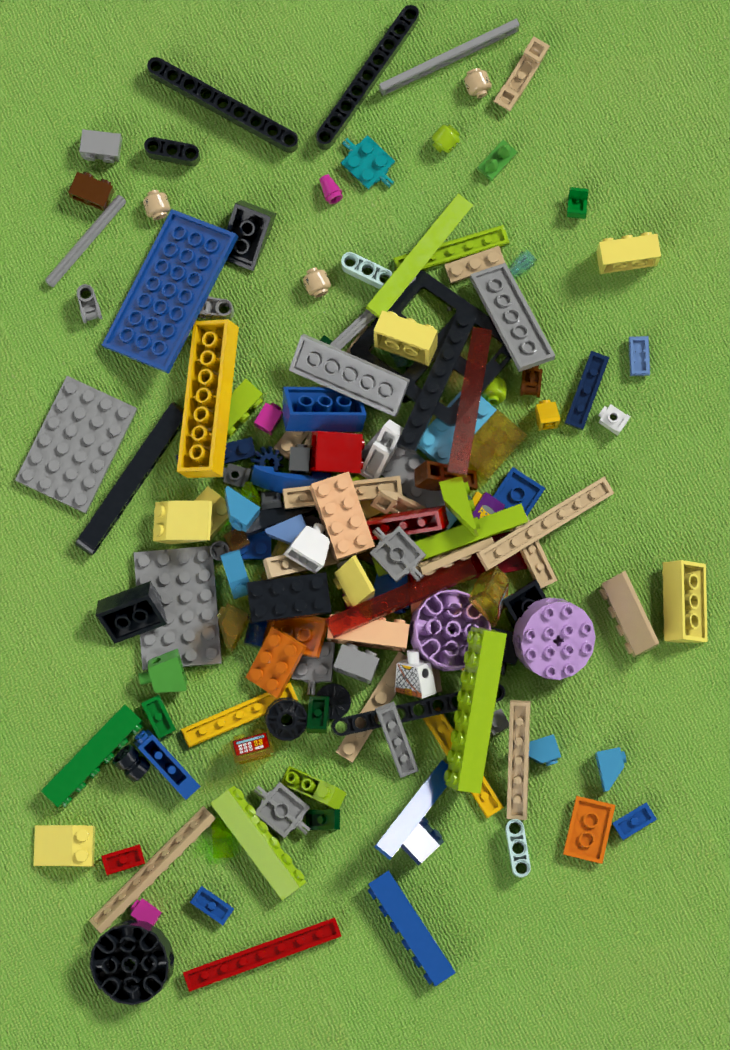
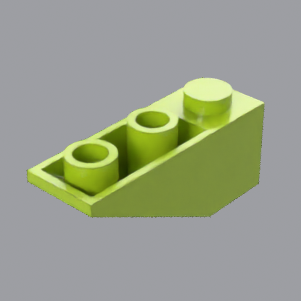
[227,378,264,438]
[439,476,480,537]
[281,766,347,809]

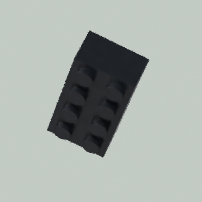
[246,572,332,624]

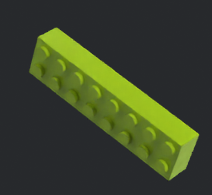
[444,627,507,794]

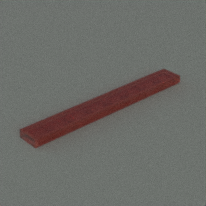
[447,327,492,477]
[325,559,477,638]

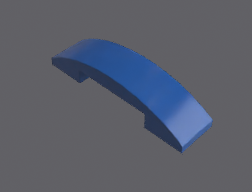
[250,465,331,493]

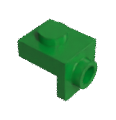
[567,187,589,219]

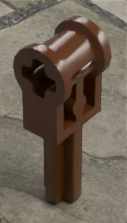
[520,365,543,398]

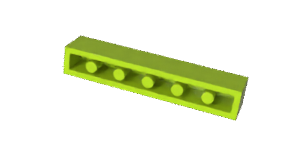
[210,786,306,901]

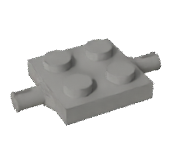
[370,526,426,583]
[292,642,335,695]
[253,782,311,838]

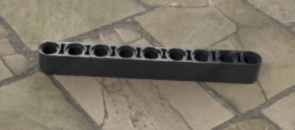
[316,5,419,150]
[147,57,298,153]
[75,402,184,556]
[331,684,505,736]

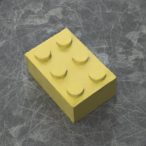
[596,232,661,274]
[374,310,438,366]

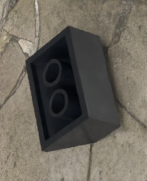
[96,581,167,644]

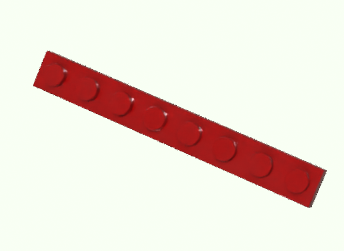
[183,917,342,992]

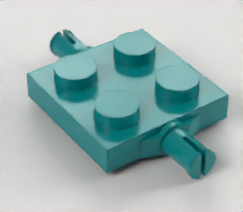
[341,135,395,190]

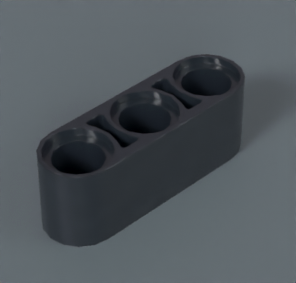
[144,137,200,166]

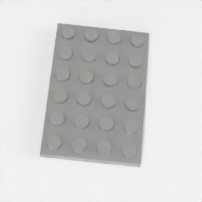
[15,376,138,514]
[134,546,222,671]

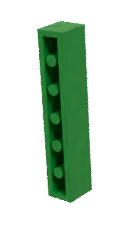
[41,704,143,809]

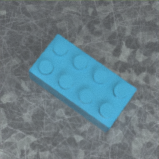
[418,384,497,465]

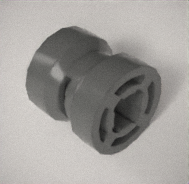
[210,541,232,561]

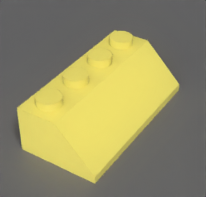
[662,560,708,643]

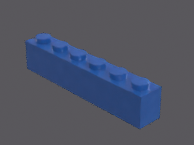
[368,870,456,986]

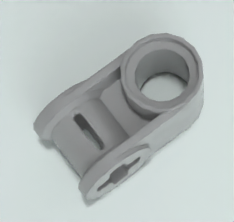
[77,284,103,324]
[198,296,234,320]

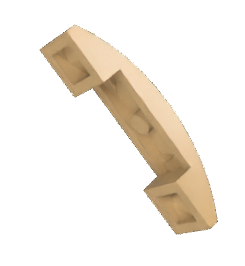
[494,36,550,111]
[370,490,448,537]

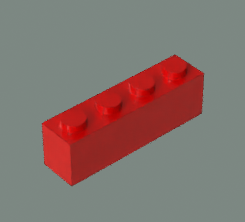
[366,505,449,540]

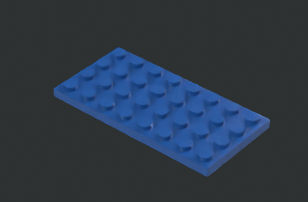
[102,209,238,374]

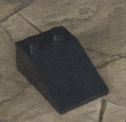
[226,200,277,271]

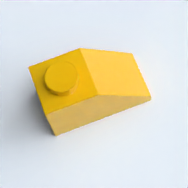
[535,400,560,431]

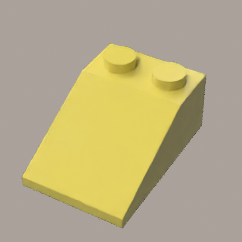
[153,500,212,545]
[333,555,375,610]
[33,825,95,867]

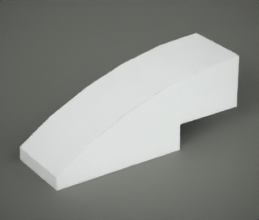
[360,419,404,479]

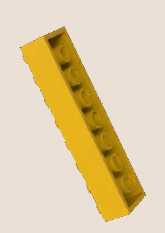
[177,319,239,478]

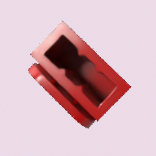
[309,431,365,474]

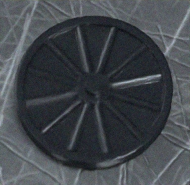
[316,684,351,719]

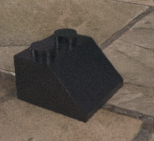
[502,579,546,629]

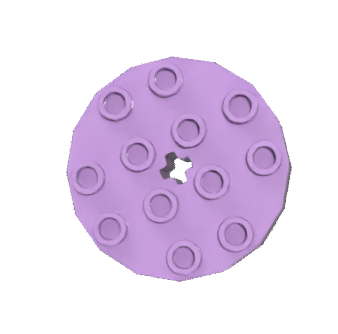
[409,590,491,671]
[512,597,596,680]

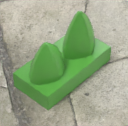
[477,140,518,181]

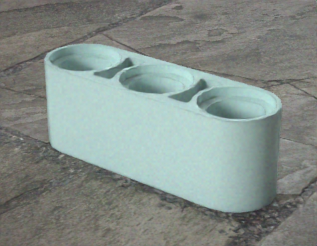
[341,252,393,289]
[505,819,531,878]

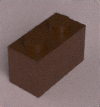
[68,172,114,211]

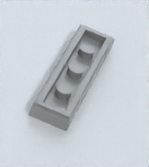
[375,701,419,778]

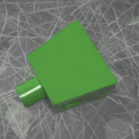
[138,649,187,693]

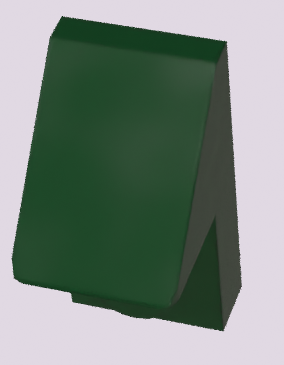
[306,696,329,734]
[306,809,340,831]

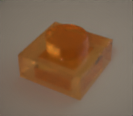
[223,529,250,551]

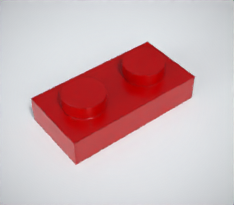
[101,844,146,876]

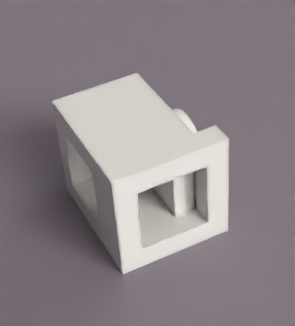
[598,404,631,436]

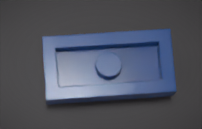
[612,802,657,841]
[190,886,234,925]

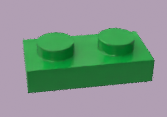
[141,695,177,739]

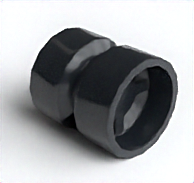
[112,744,151,782]

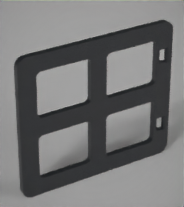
[350,271,512,426]

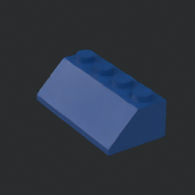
[283,387,367,432]

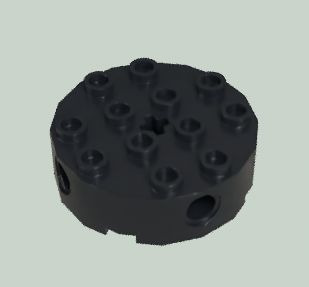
[90,920,175,1005]

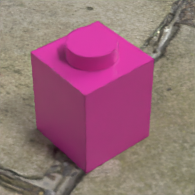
[254,403,283,436]
[130,898,163,926]

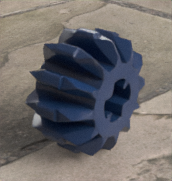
[250,446,284,472]

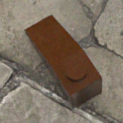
[414,460,478,491]

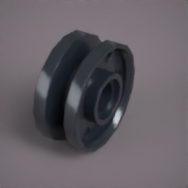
[265,697,307,741]

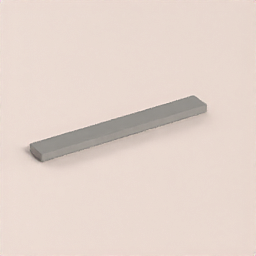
[379,18,520,96]

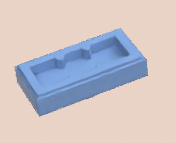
[628,336,650,376]

